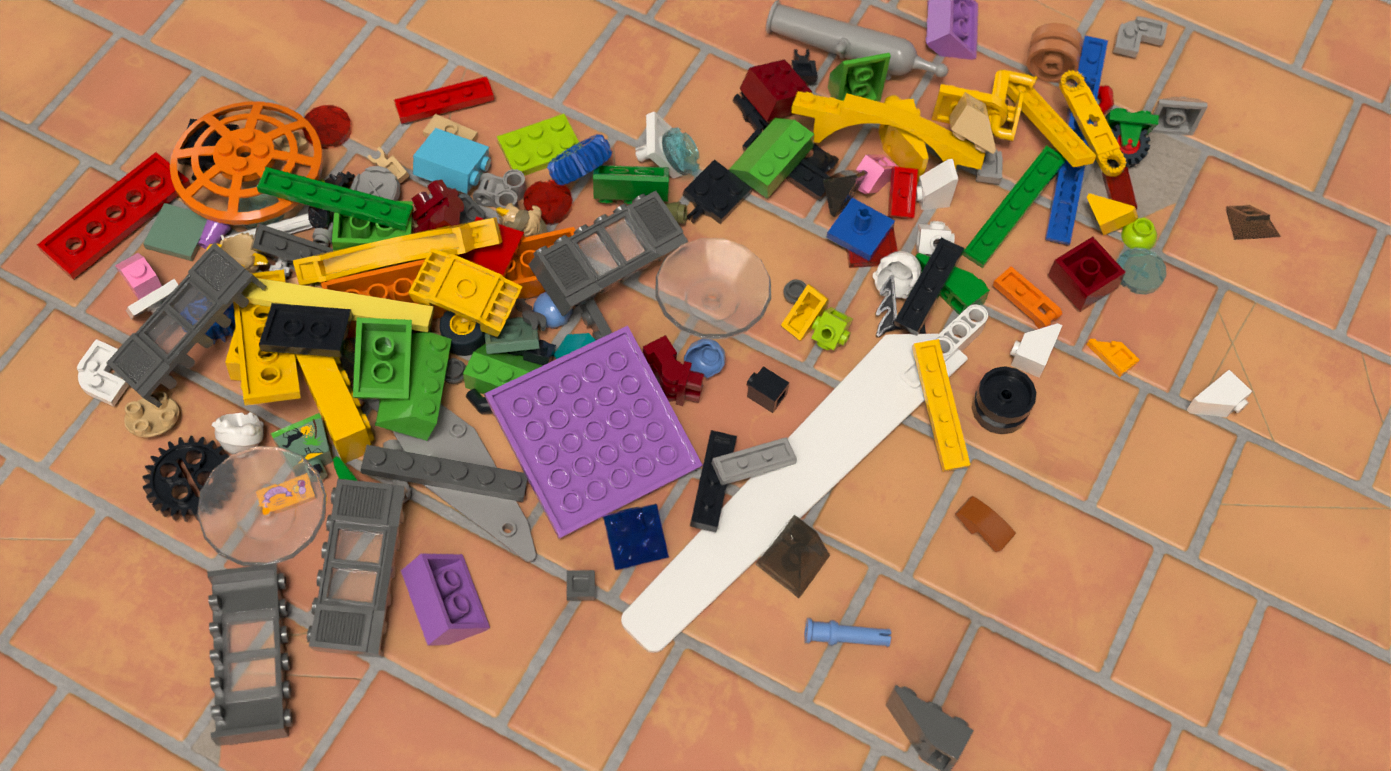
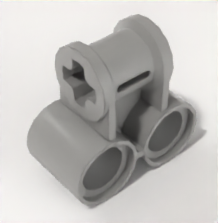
[473,169,526,218]

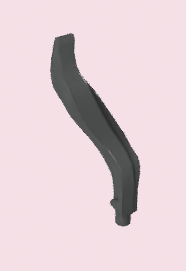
[515,298,547,331]

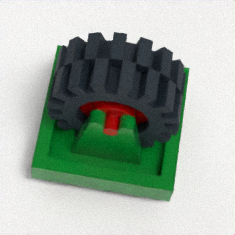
[1105,108,1159,168]

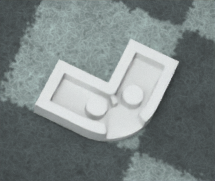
[77,339,129,407]

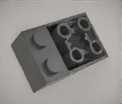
[886,685,974,771]

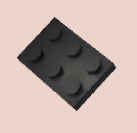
[259,303,353,357]

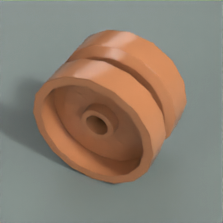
[1026,23,1083,83]

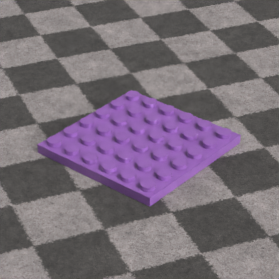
[484,326,703,539]

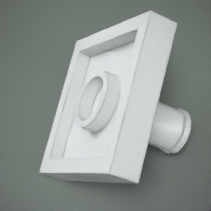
[635,111,682,179]
[126,279,178,326]

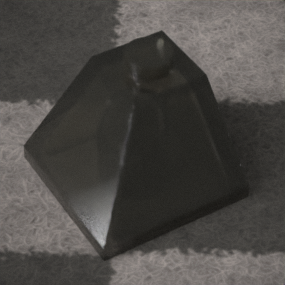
[755,514,830,598]

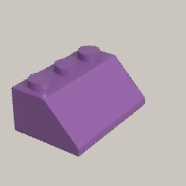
[926,0,978,60]
[401,554,490,646]

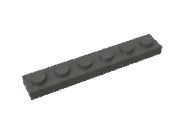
[361,445,527,502]

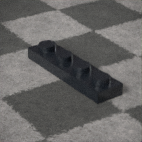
[742,128,835,201]
[894,237,964,335]
[690,430,737,533]

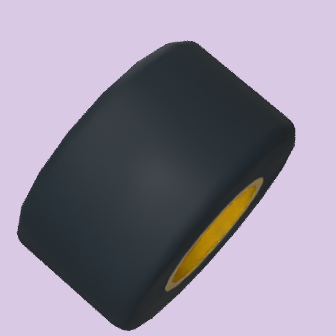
[439,310,485,356]

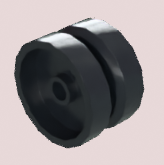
[972,366,1037,434]

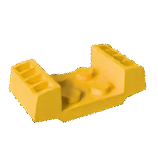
[408,248,523,337]

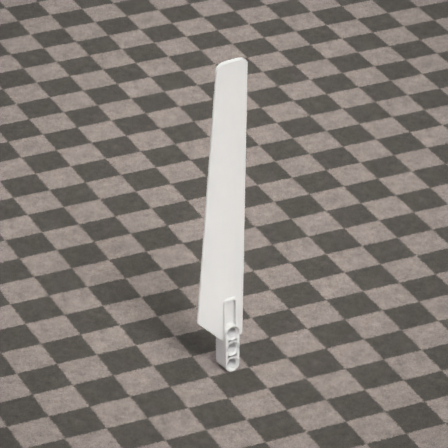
[621,304,988,653]

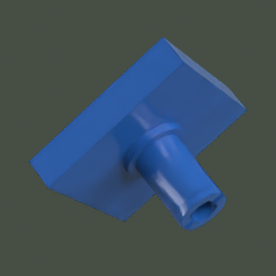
[826,198,895,261]

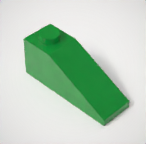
[915,253,990,315]

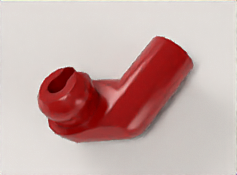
[1097,85,1114,115]

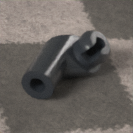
[466,388,493,414]

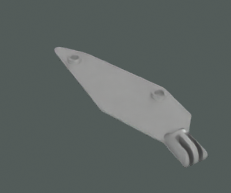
[360,398,536,562]

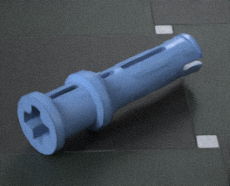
[804,618,891,647]

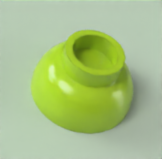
[1121,218,1157,252]

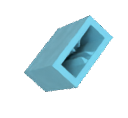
[413,128,491,194]

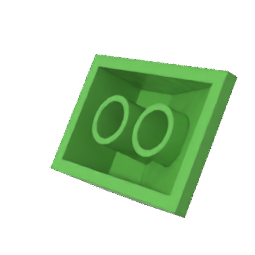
[827,53,891,101]
[332,201,413,251]
[353,318,412,400]

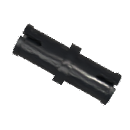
[733,92,769,131]

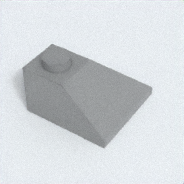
[1150,97,1208,136]

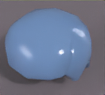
[533,292,573,328]
[684,338,726,378]

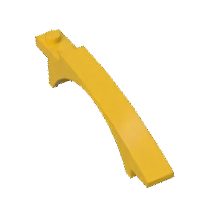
[792,91,985,170]
[293,217,502,285]

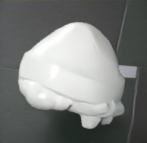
[873,251,921,299]
[212,412,264,458]

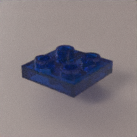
[602,503,669,570]

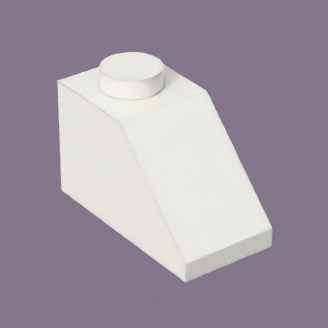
[916,159,958,210]
[1010,323,1063,378]
[1187,370,1252,417]

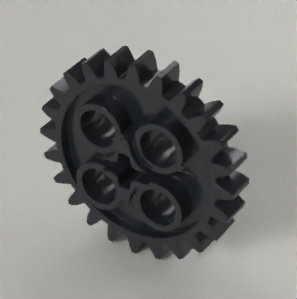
[142,436,235,522]

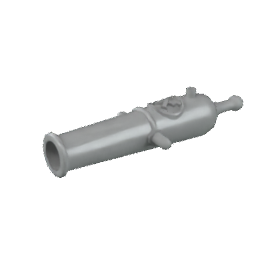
[766,0,948,80]

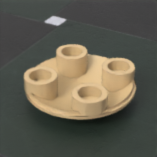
[124,391,179,437]

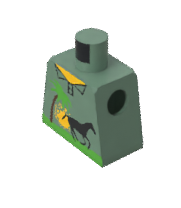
[271,413,333,482]

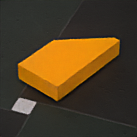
[1086,338,1140,378]

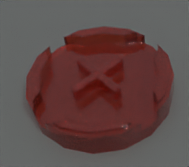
[302,105,352,149]
[523,180,573,225]

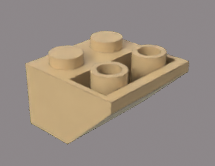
[949,92,996,154]

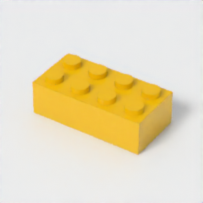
[295,354,375,464]

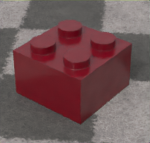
[739,59,812,121]
[1048,236,1126,311]

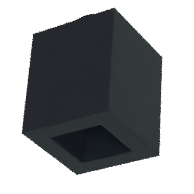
[746,366,789,413]

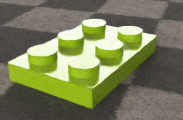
[497,114,579,176]

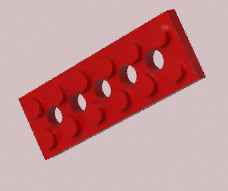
[37,152,191,279]

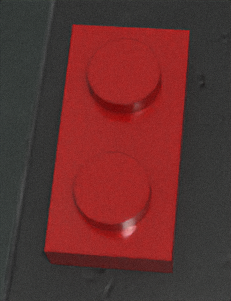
[888,166,918,219]

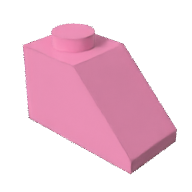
[850,155,899,194]
[115,253,162,300]

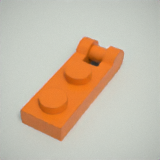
[993,266,1062,329]

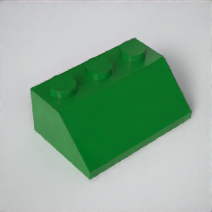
[593,165,669,204]

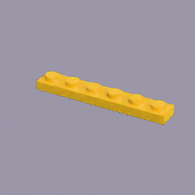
[1006,82,1096,167]

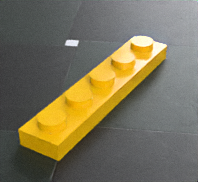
[912,339,970,472]

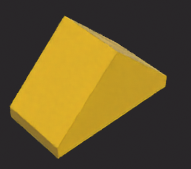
[1087,193,1138,236]
[781,284,829,341]

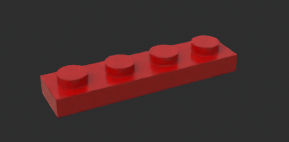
[394,76,494,124]

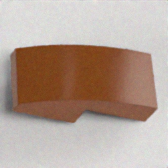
[955,496,1016,552]

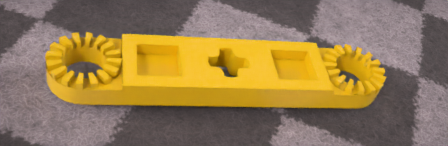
[1059,70,1126,177]

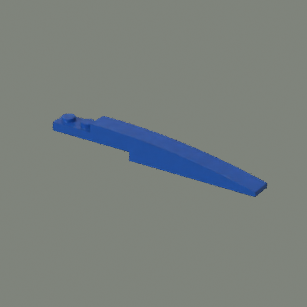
[1045,35,1108,245]

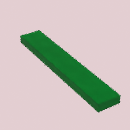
[963,145,1066,268]
[257,167,414,231]

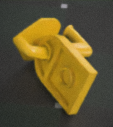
[931,70,1038,141]

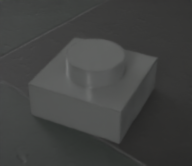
[567,570,595,601]

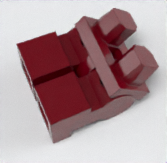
[411,179,464,233]
[642,335,704,406]

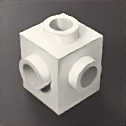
[916,221,955,257]

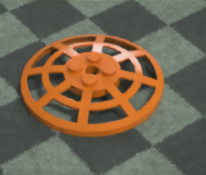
[170,101,323,225]

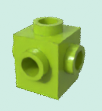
[811,307,853,350]

